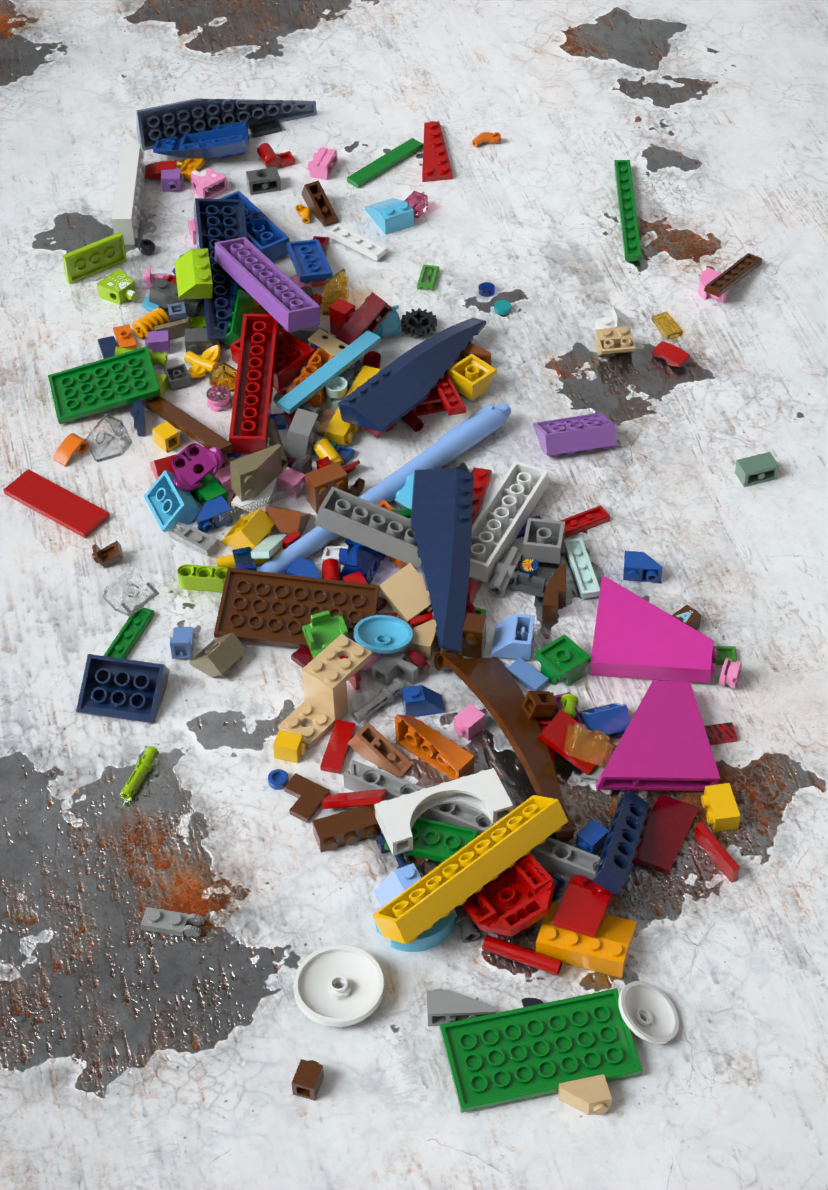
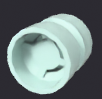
[325,376,348,410]

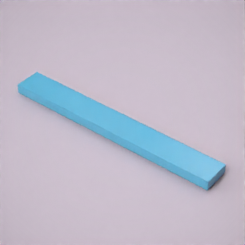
[276,330,381,414]

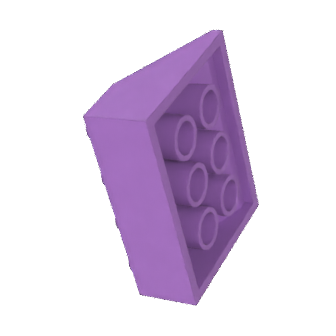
[533,412,617,457]

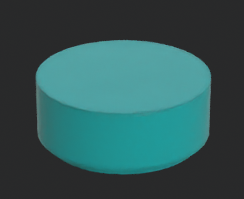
[494,300,511,315]

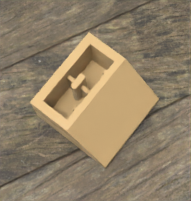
[595,326,636,356]

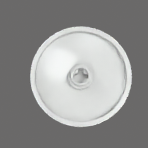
[293,945,384,1027]

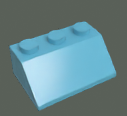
[144,470,200,532]

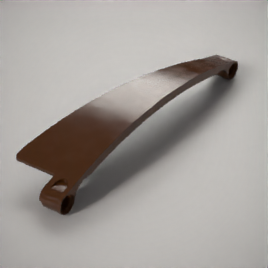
[434,652,574,842]

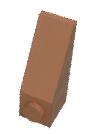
[347,722,412,778]

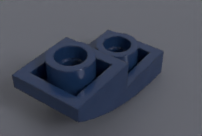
[130,399,146,437]

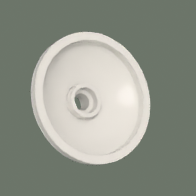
[619,981,679,1044]

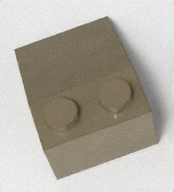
[230,443,282,502]

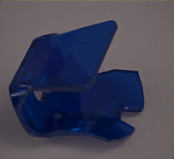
[339,539,380,584]

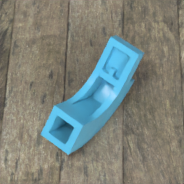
[376,912,455,952]

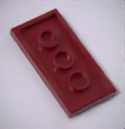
[633,794,699,875]

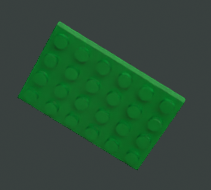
[48,346,161,424]

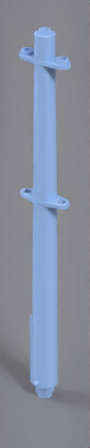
[237,402,511,574]

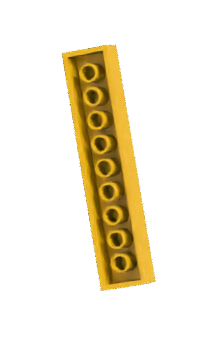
[372,795,568,944]

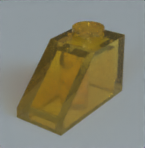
[209,361,237,392]

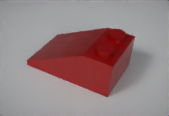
[552,875,614,938]

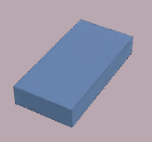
[507,658,549,691]

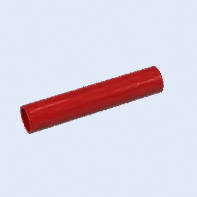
[482,935,562,976]

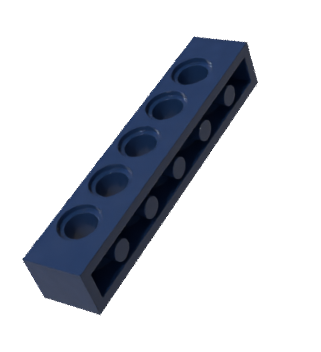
[593,790,649,895]

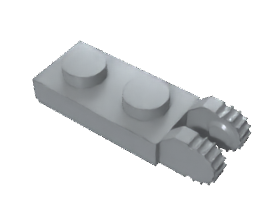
[168,522,219,556]
[141,907,205,937]

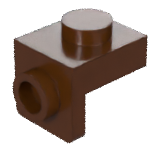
[92,541,123,568]

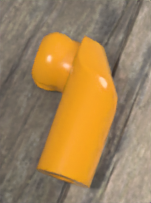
[295,204,311,224]

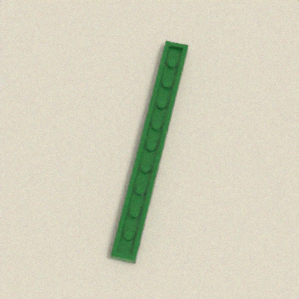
[614,160,642,262]

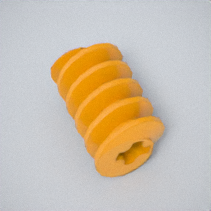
[132,308,170,339]

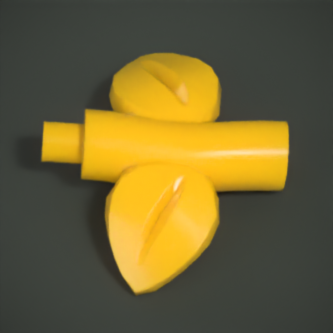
[184,345,223,378]

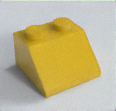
[447,354,497,401]
[221,507,274,552]

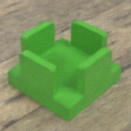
[302,610,348,659]

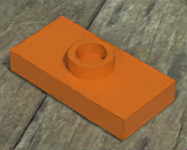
[113,324,137,349]

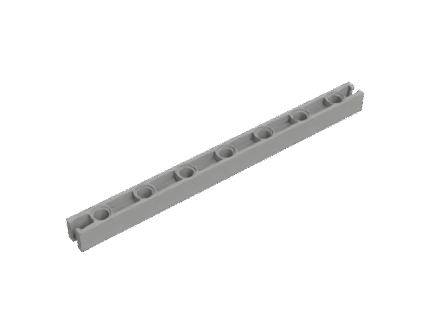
[343,760,630,897]

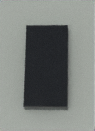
[248,119,282,138]

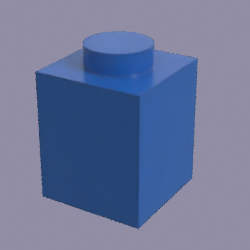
[576,819,609,855]

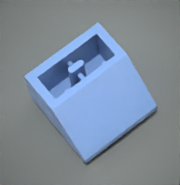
[491,614,535,660]

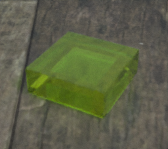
[189,316,206,329]

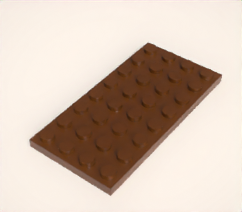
[214,568,380,649]

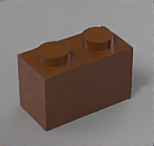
[462,613,487,658]

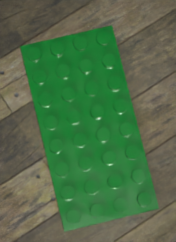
[440,988,643,1113]

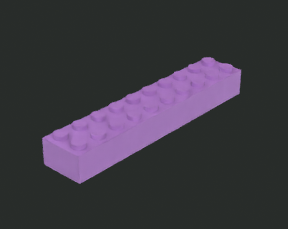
[215,237,320,332]

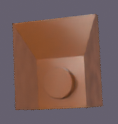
[265,506,311,536]

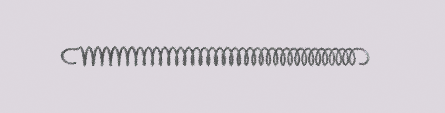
[213,482,306,524]

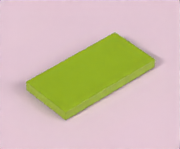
[62,232,127,284]

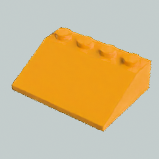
[536,902,637,978]

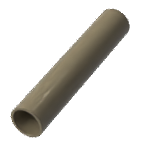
[268,418,288,469]

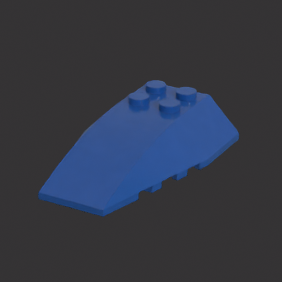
[153,121,249,158]

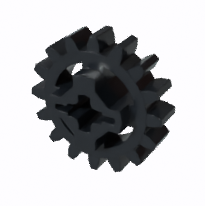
[401,308,437,338]

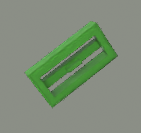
[417,265,439,291]

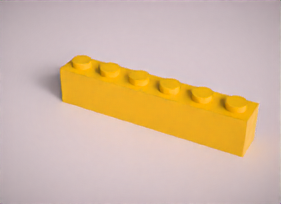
[324,365,382,446]

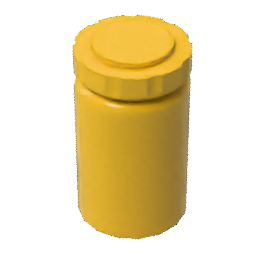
[313,438,344,467]

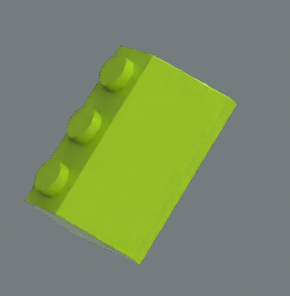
[174,248,213,300]

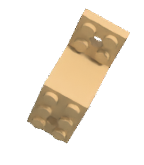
[278,634,372,750]

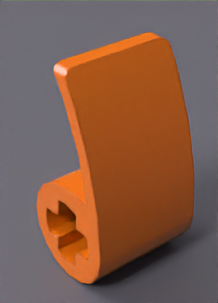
[53,433,89,467]

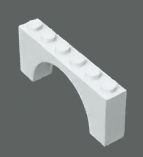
[375,768,513,856]

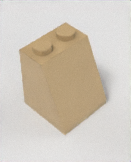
[379,563,433,624]

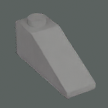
[427,989,496,1026]

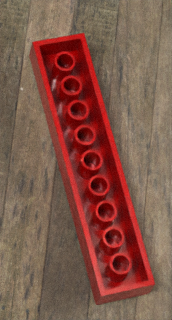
[229,314,279,454]

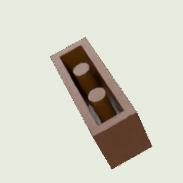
[312,805,381,853]

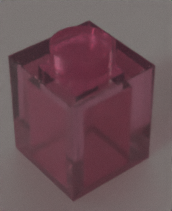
[404,191,428,218]

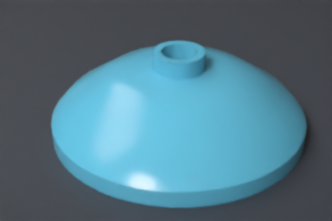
[354,615,413,654]

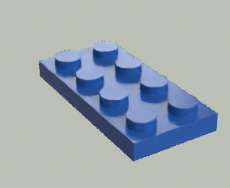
[286,239,333,282]

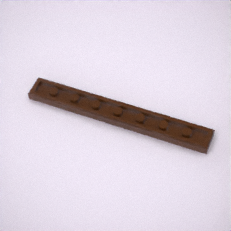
[145,396,233,454]

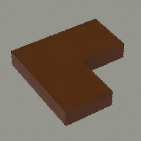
[284,773,330,823]

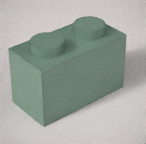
[735,452,779,487]

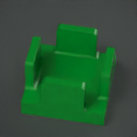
[534,634,591,686]

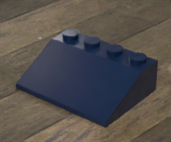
[76,654,170,723]

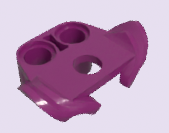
[172,443,223,492]

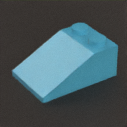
[365,198,414,235]

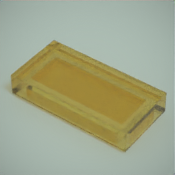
[652,311,683,340]

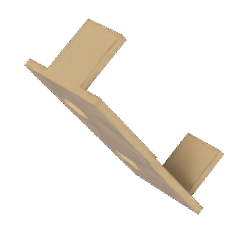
[308,329,348,356]

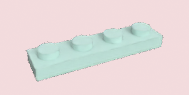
[563,537,600,599]

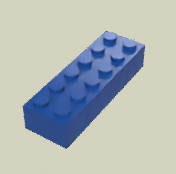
[219,191,290,261]

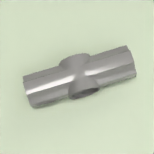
[489,546,523,598]

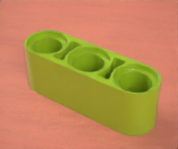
[177,564,228,593]

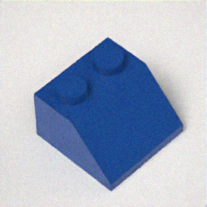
[579,703,630,740]

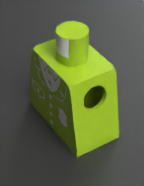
[97,269,138,305]

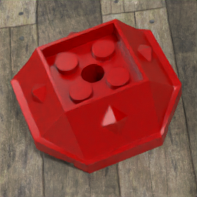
[460,854,555,938]

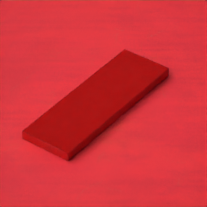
[3,469,110,538]

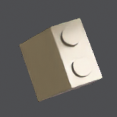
[189,632,247,678]

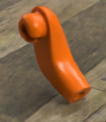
[472,132,501,147]

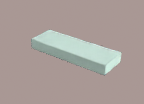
[251,534,287,559]

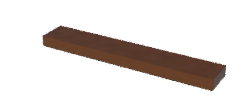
[704,253,762,297]

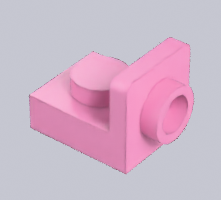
[144,267,168,289]

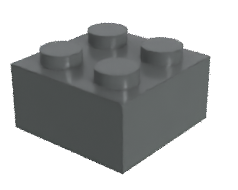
[164,364,192,390]

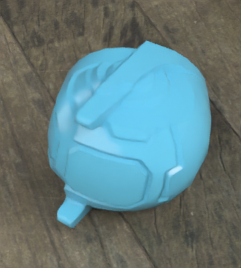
[373,305,403,337]

